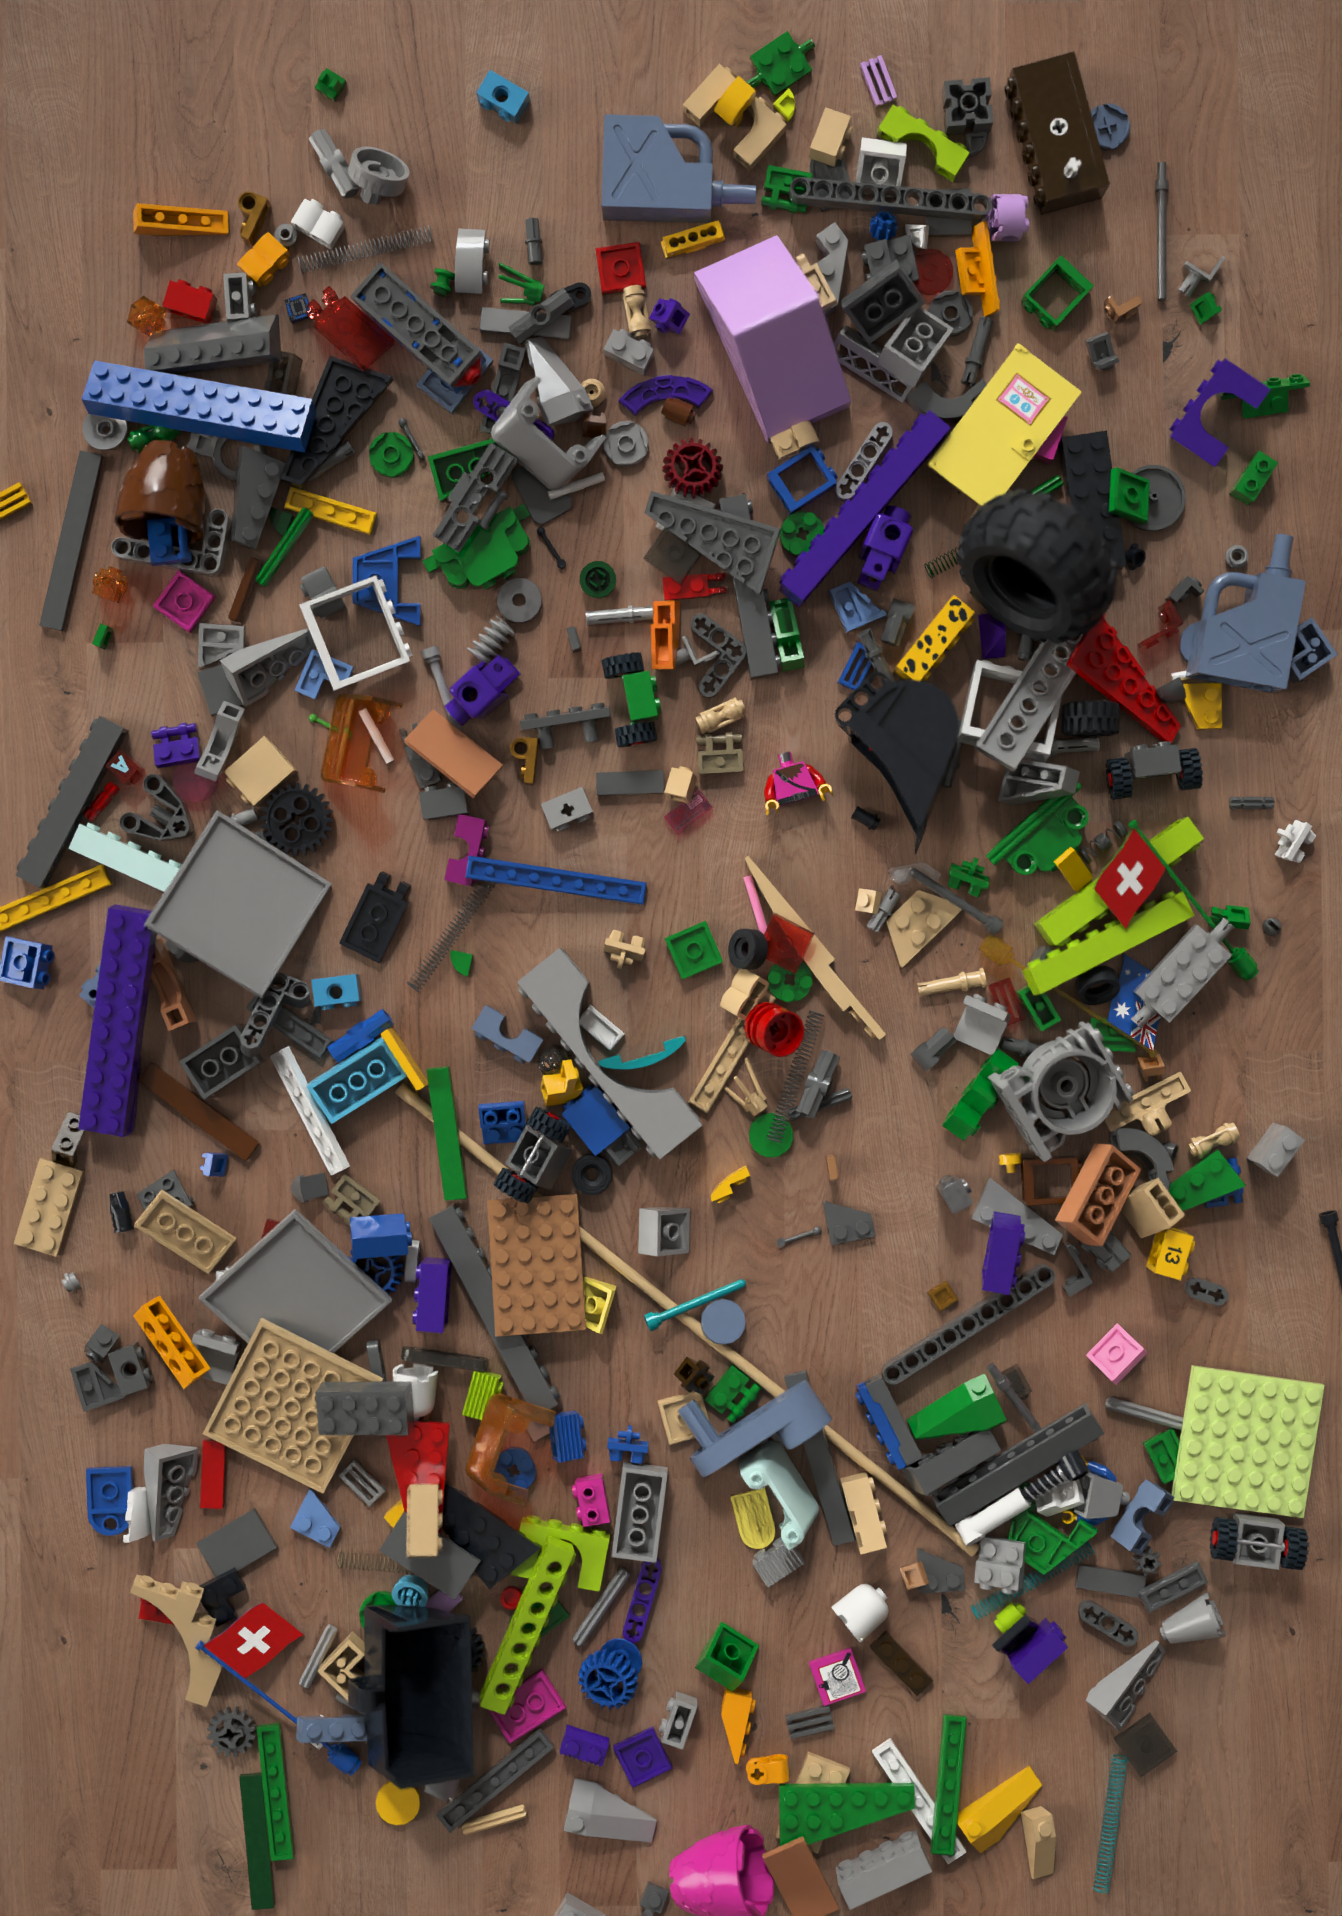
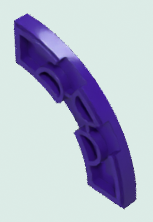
[618,375,713,416]

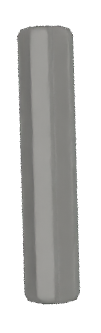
[299,1624,338,1688]

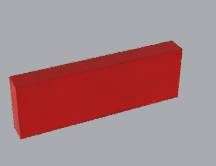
[200,1439,226,1509]

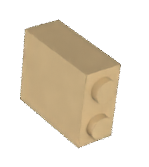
[224,736,298,807]
[1121,1178,1185,1238]

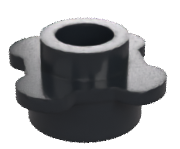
[1125,543,1146,570]

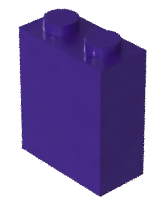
[1007,1618,1068,1684]

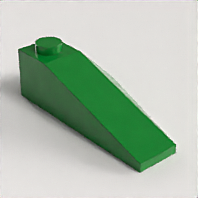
[907,1373,1007,1440]

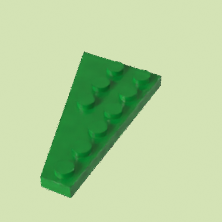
[779,1783,915,1846]

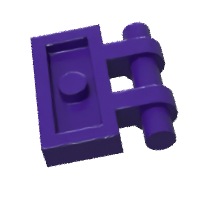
[151,722,201,768]

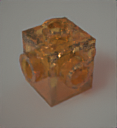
[127,296,166,337]
[92,566,128,603]

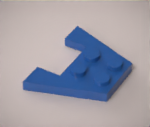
[353,536,421,627]

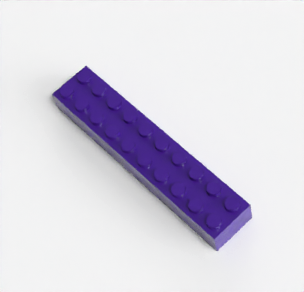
[779,410,951,608]
[78,904,157,1137]

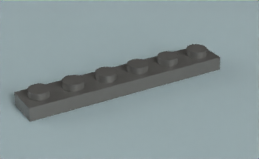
[436,1728,554,1833]

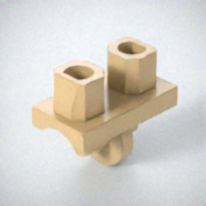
[603,930,645,969]

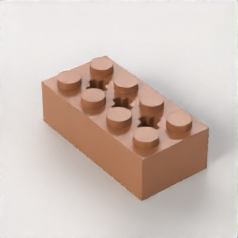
[1055,1143,1141,1247]

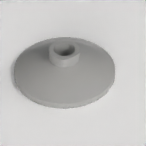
[82,414,128,450]

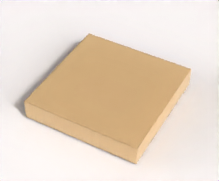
[658,1391,709,1445]

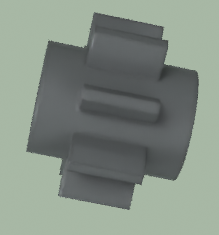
[1133,1546,1162,1576]

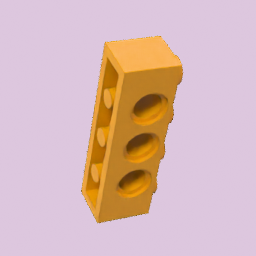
[133,1295,211,1389]

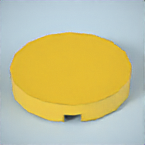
[376,1781,421,1825]

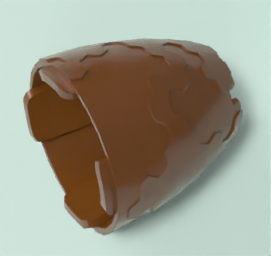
[114,440,206,547]

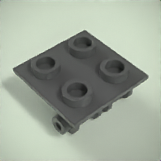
[137,1170,195,1210]

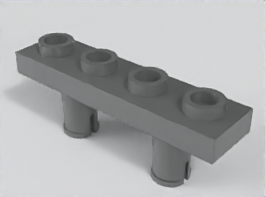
[520,703,611,749]

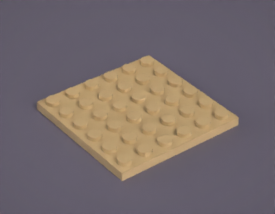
[203,1318,383,1493]

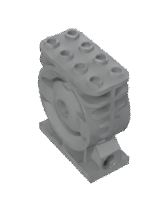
[988,1021,1135,1162]

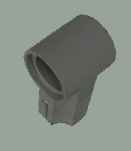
[880,598,915,647]
[911,1026,957,1071]

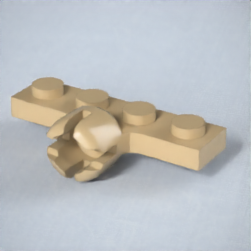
[1104,1071,1191,1136]

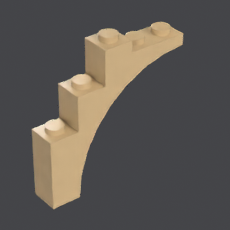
[130,1574,223,1707]

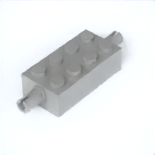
[1131,918,1235,1029]

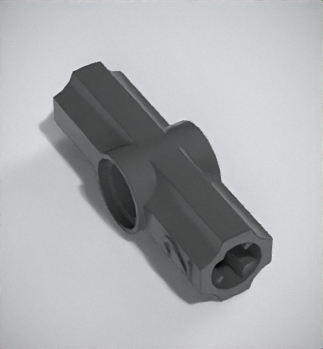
[508,287,575,344]
[796,1050,840,1120]

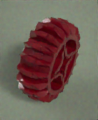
[662,438,723,499]

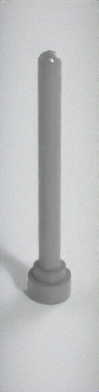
[421,646,462,732]

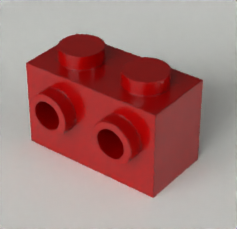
[162,279,218,324]

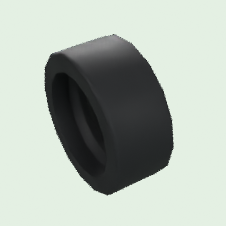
[1075,966,1120,1005]

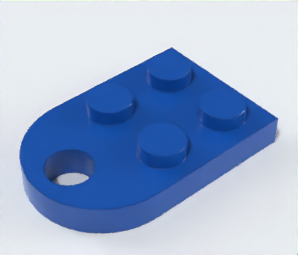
[86,1466,133,1536]

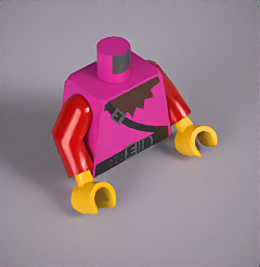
[764,751,834,815]

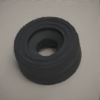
[728,928,768,970]
[572,1154,613,1195]

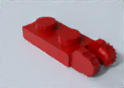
[662,573,727,601]

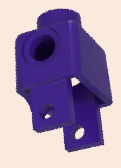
[857,505,913,591]
[444,655,521,726]

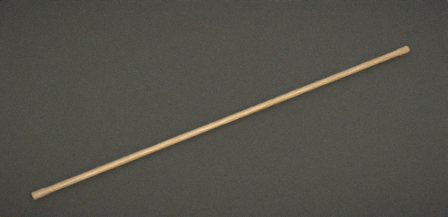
[395,1083,979,1556]

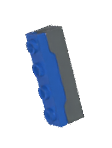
[855,1374,923,1470]

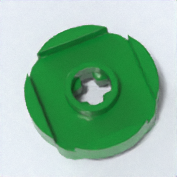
[779,511,824,557]
[768,957,812,1002]

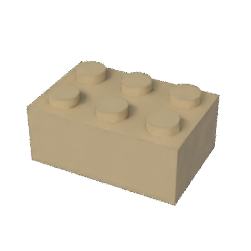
[406,1484,442,1558]

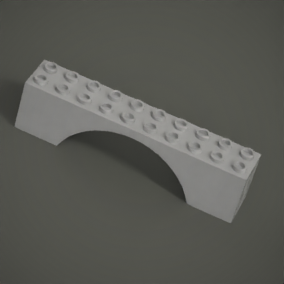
[517,948,702,1159]

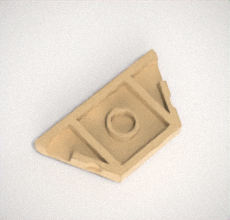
[885,890,962,968]

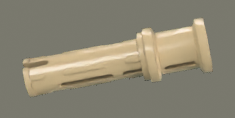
[917,968,987,997]

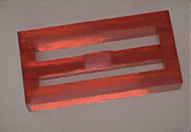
[988,977,1025,1026]

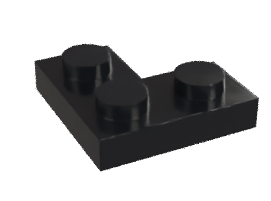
[199,1567,246,1627]

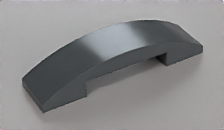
[480,343,526,434]

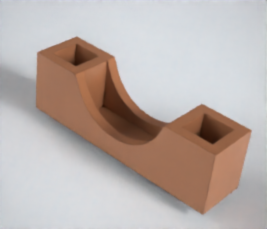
[151,938,197,1031]

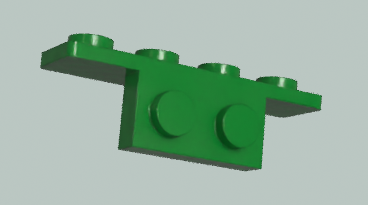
[1216,374,1310,419]

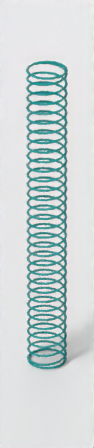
[970,1541,1095,1621]
[1093,1755,1128,1893]

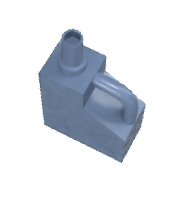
[601,114,756,223]
[1185,534,1306,693]

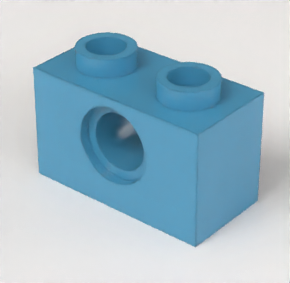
[476,70,530,124]
[311,974,362,1010]

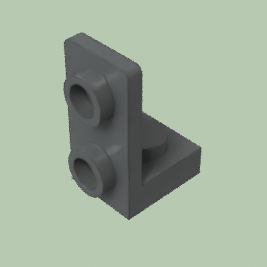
[1062,1242,1093,1296]

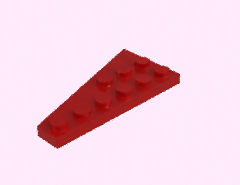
[1066,614,1181,743]
[386,1420,450,1534]

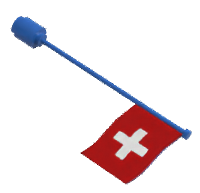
[195,1602,362,1776]

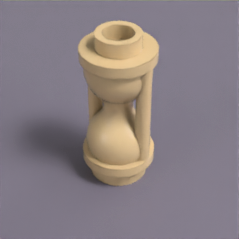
[622,285,652,339]
[695,697,747,734]
[1188,1122,1240,1159]

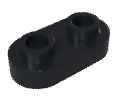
[550,282,592,315]

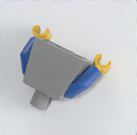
[1062,1454,1130,1526]

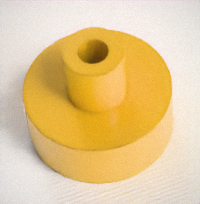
[999,1153,1022,1173]

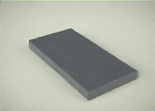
[379,1511,480,1600]

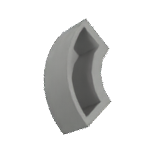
[455,229,490,294]

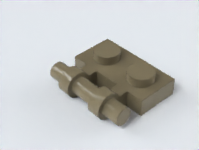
[696,732,743,775]
[323,1173,381,1227]

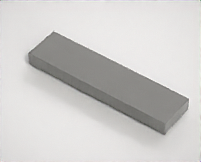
[480,307,572,340]

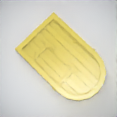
[730,1487,775,1549]

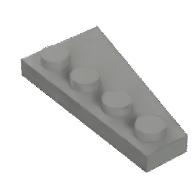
[971,1177,1063,1255]

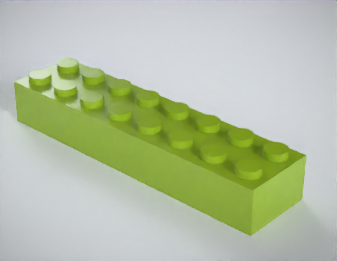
[1034,817,1204,947]

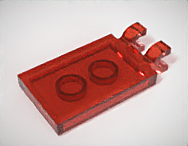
[306,286,395,372]

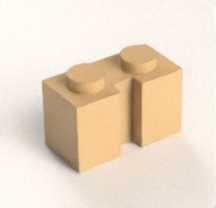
[809,107,853,167]

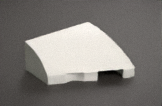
[1035,1479,1085,1517]
[123,1487,152,1543]

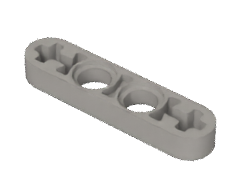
[835,422,892,501]

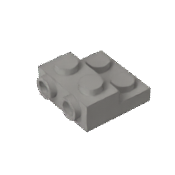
[974,1535,1026,1594]

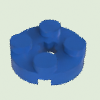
[491,1447,536,1493]

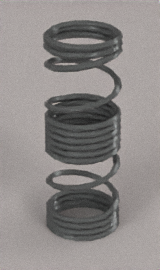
[1079,821,1128,864]

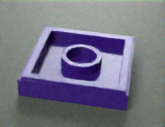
[613,1726,673,1788]

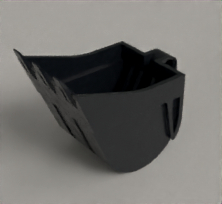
[835,672,959,854]

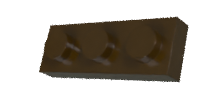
[870,1630,933,1696]

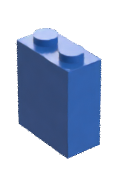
[562,1084,631,1156]
[350,1213,412,1259]

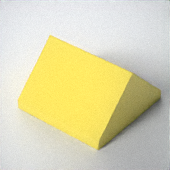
[583,1277,616,1334]

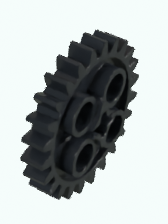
[260,782,334,856]

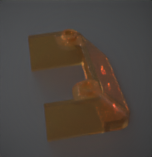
[321,693,403,793]
[465,1393,556,1506]

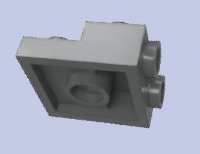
[862,234,920,283]

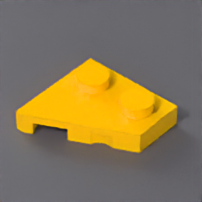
[1183,683,1222,729]

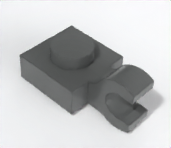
[640,1881,669,1916]

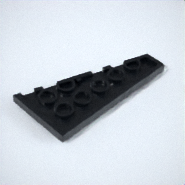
[280,356,393,488]
[442,1480,542,1590]

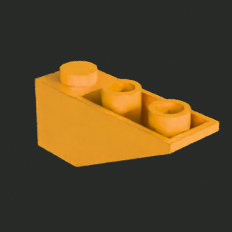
[721,1687,756,1764]

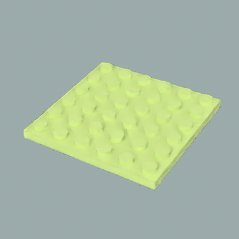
[1172,1365,1325,1518]

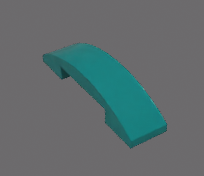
[598,1035,686,1070]

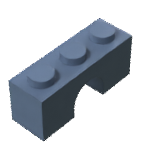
[471,1005,544,1064]
[1111,1479,1175,1555]
[296,1714,367,1743]

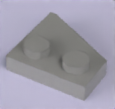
[198,623,246,667]

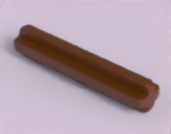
[228,557,262,623]

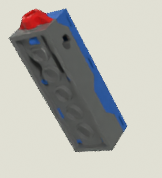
[350,262,486,394]

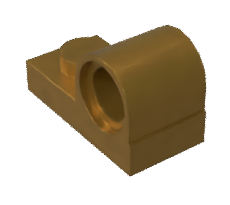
[238,191,271,246]
[510,737,539,785]

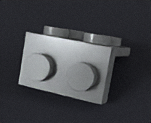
[954,993,1012,1055]
[191,1329,242,1385]

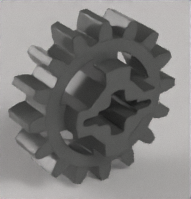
[207,1706,257,1757]

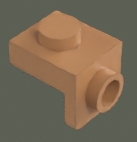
[1104,295,1142,322]

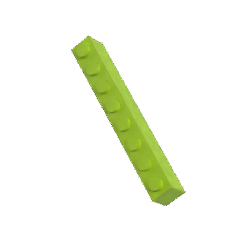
[1022,890,1195,995]

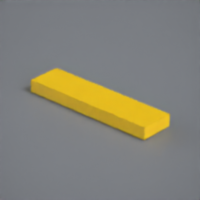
[284,486,377,536]

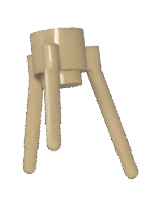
[723,1058,767,1116]

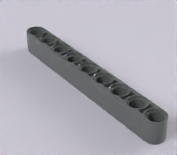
[789,177,992,221]
[882,1263,1055,1385]

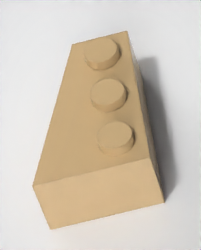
[840,1472,887,1554]

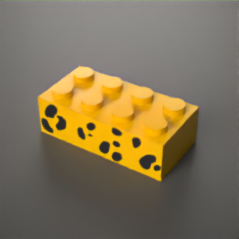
[893,595,975,682]

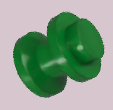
[430,268,455,297]

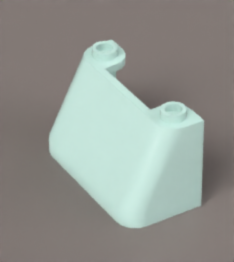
[738,1440,819,1550]

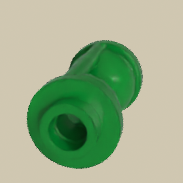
[127,425,180,453]

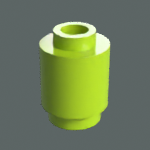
[993,1601,1027,1634]

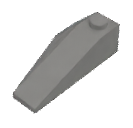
[144,1444,198,1541]

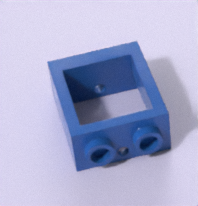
[766,444,838,515]

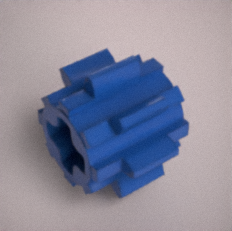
[869,211,898,241]

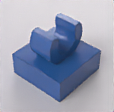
[200,1152,228,1177]

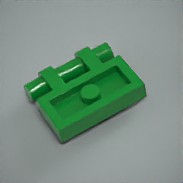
[761,165,812,214]
[704,1364,762,1423]

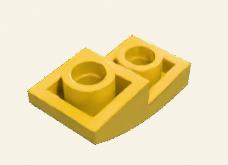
[710,1166,750,1203]

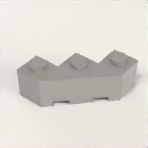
[815,222,848,318]

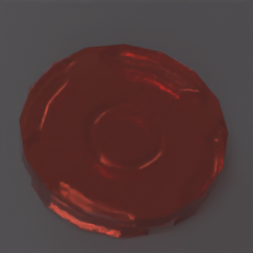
[914,249,953,296]

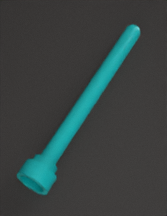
[644,1279,746,1332]

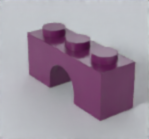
[444,814,490,887]

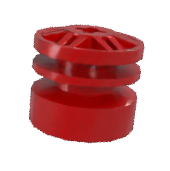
[744,1002,805,1057]

